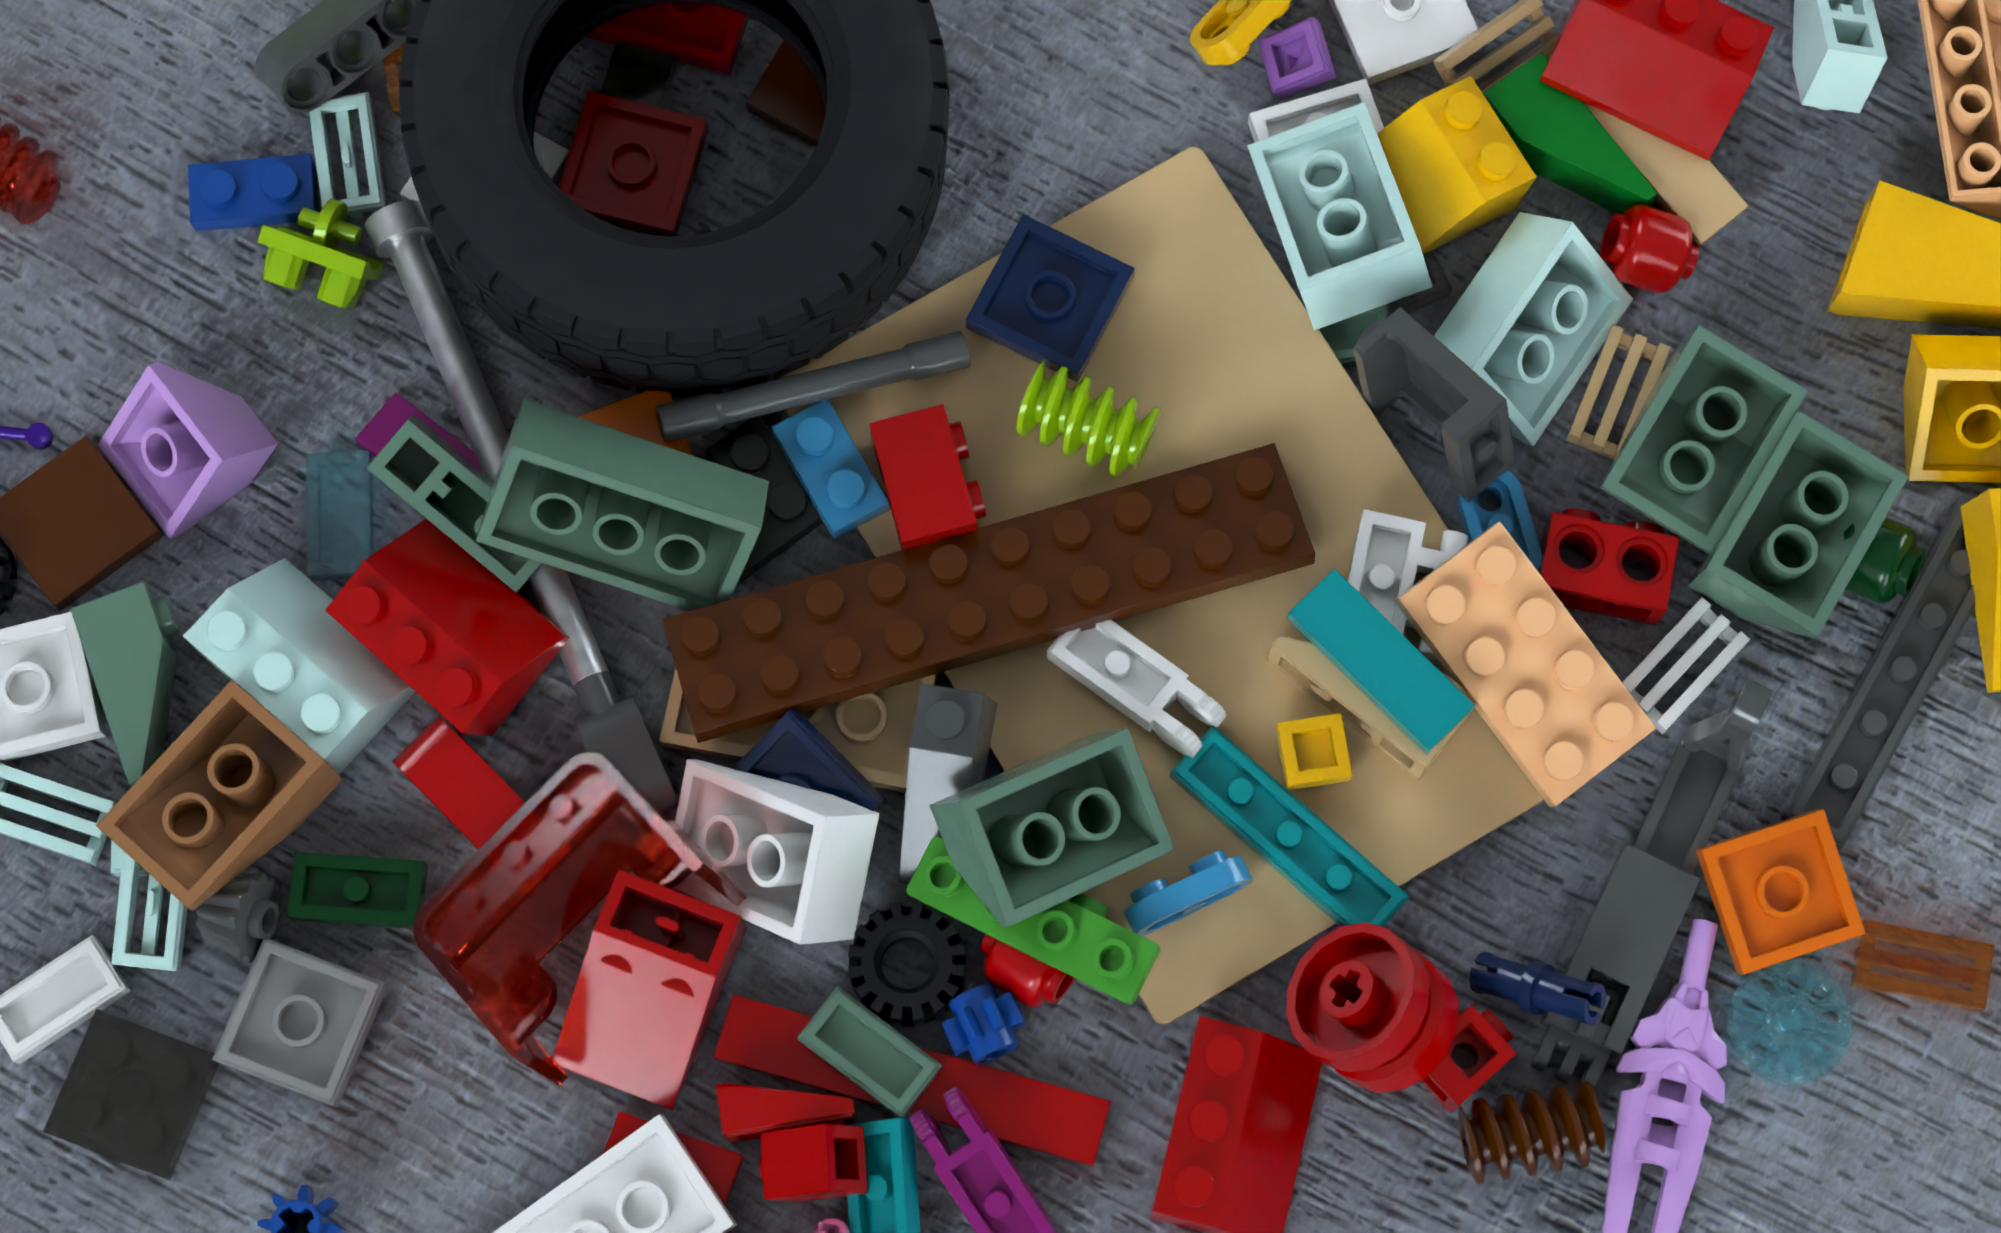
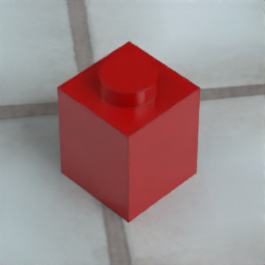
[759,1123,868,1202]

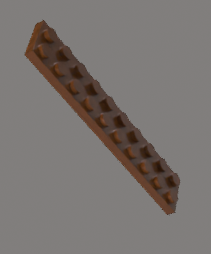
[662,443,1316,743]

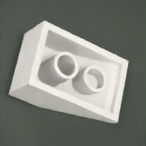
[663,759,879,945]

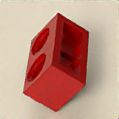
[1538,508,1679,626]

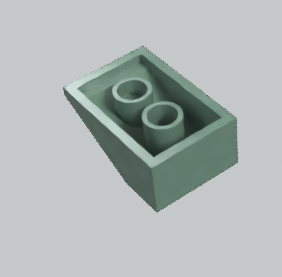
[1599,324,1809,555]

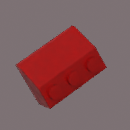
[1539,0,1774,161]
[325,518,570,737]
[1150,1016,1322,1233]

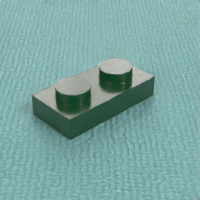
[287,852,428,930]

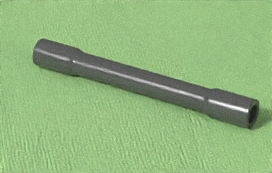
[655,331,970,443]

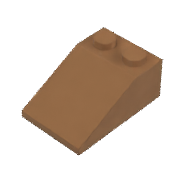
[96,680,343,911]

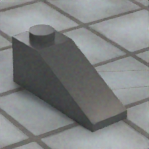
[899,683,997,884]

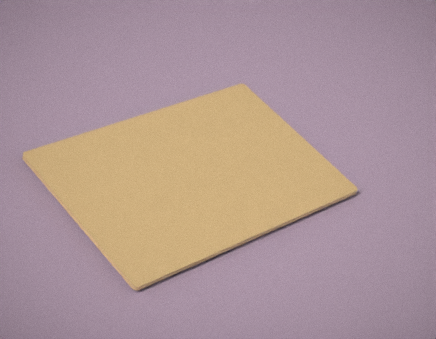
[778,147,1545,1025]

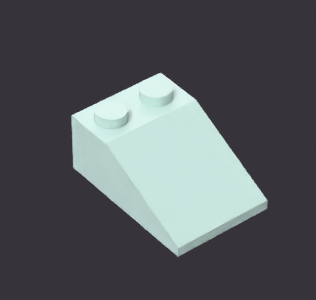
[1247,101,1433,330]

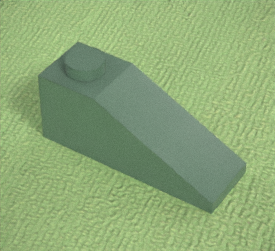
[366,415,541,593]
[70,581,180,787]

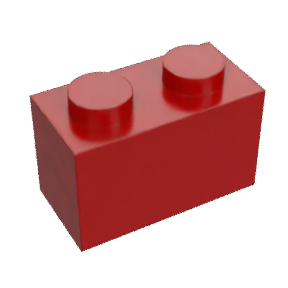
[869,404,986,550]

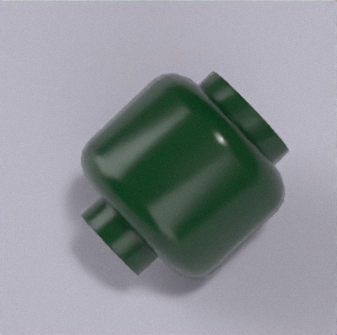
[1844,517,1925,604]

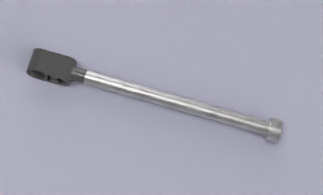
[365,200,679,831]

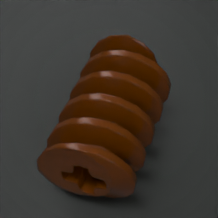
[1458,1081,1606,1185]

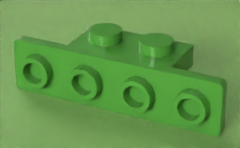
[906,837,1160,1005]

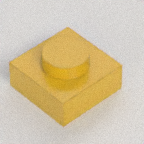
[1275,713,1353,791]

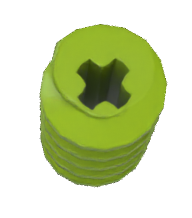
[1016,360,1161,477]

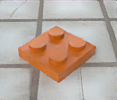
[1695,809,1866,975]

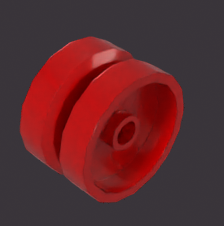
[1286,922,1459,1093]

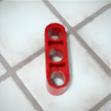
[392,717,567,892]

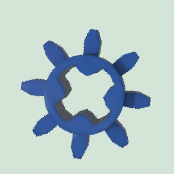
[941,983,1026,1065]
[257,1185,346,1233]

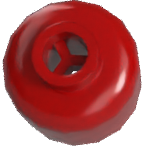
[1600,204,1699,294]
[980,934,1075,1008]

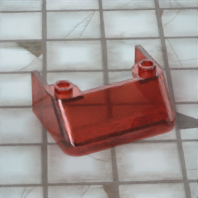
[413,752,747,1086]

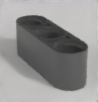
[256,0,422,113]

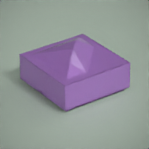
[1258,17,1336,100]

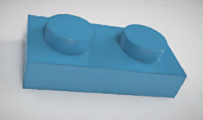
[772,399,889,540]

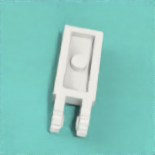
[1047,619,1227,758]

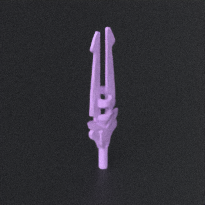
[1602,919,1727,1233]

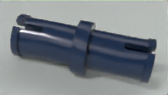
[1469,952,1606,1026]

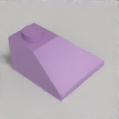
[98,362,278,539]

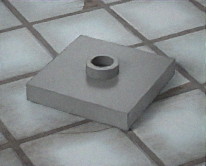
[212,939,388,1108]

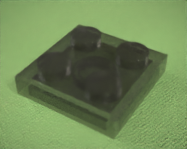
[43,1009,220,1181]

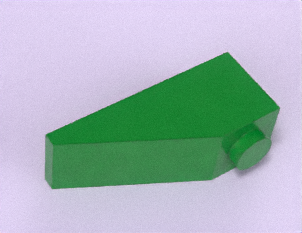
[1483,52,1658,214]

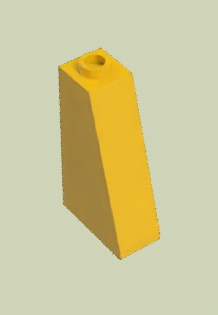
[1827,180,2001,328]

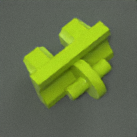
[257,198,385,309]

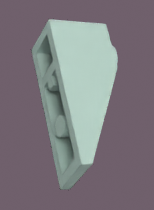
[1792,0,1887,113]

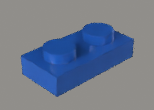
[188,154,318,231]

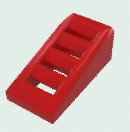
[716,1083,858,1144]

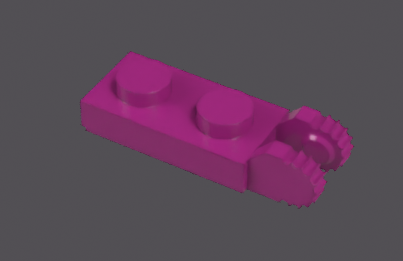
[909,1086,1060,1233]

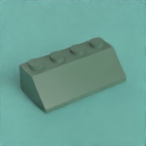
[476,399,769,611]

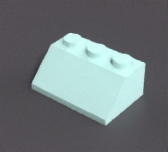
[1434,212,1633,446]
[183,558,415,775]

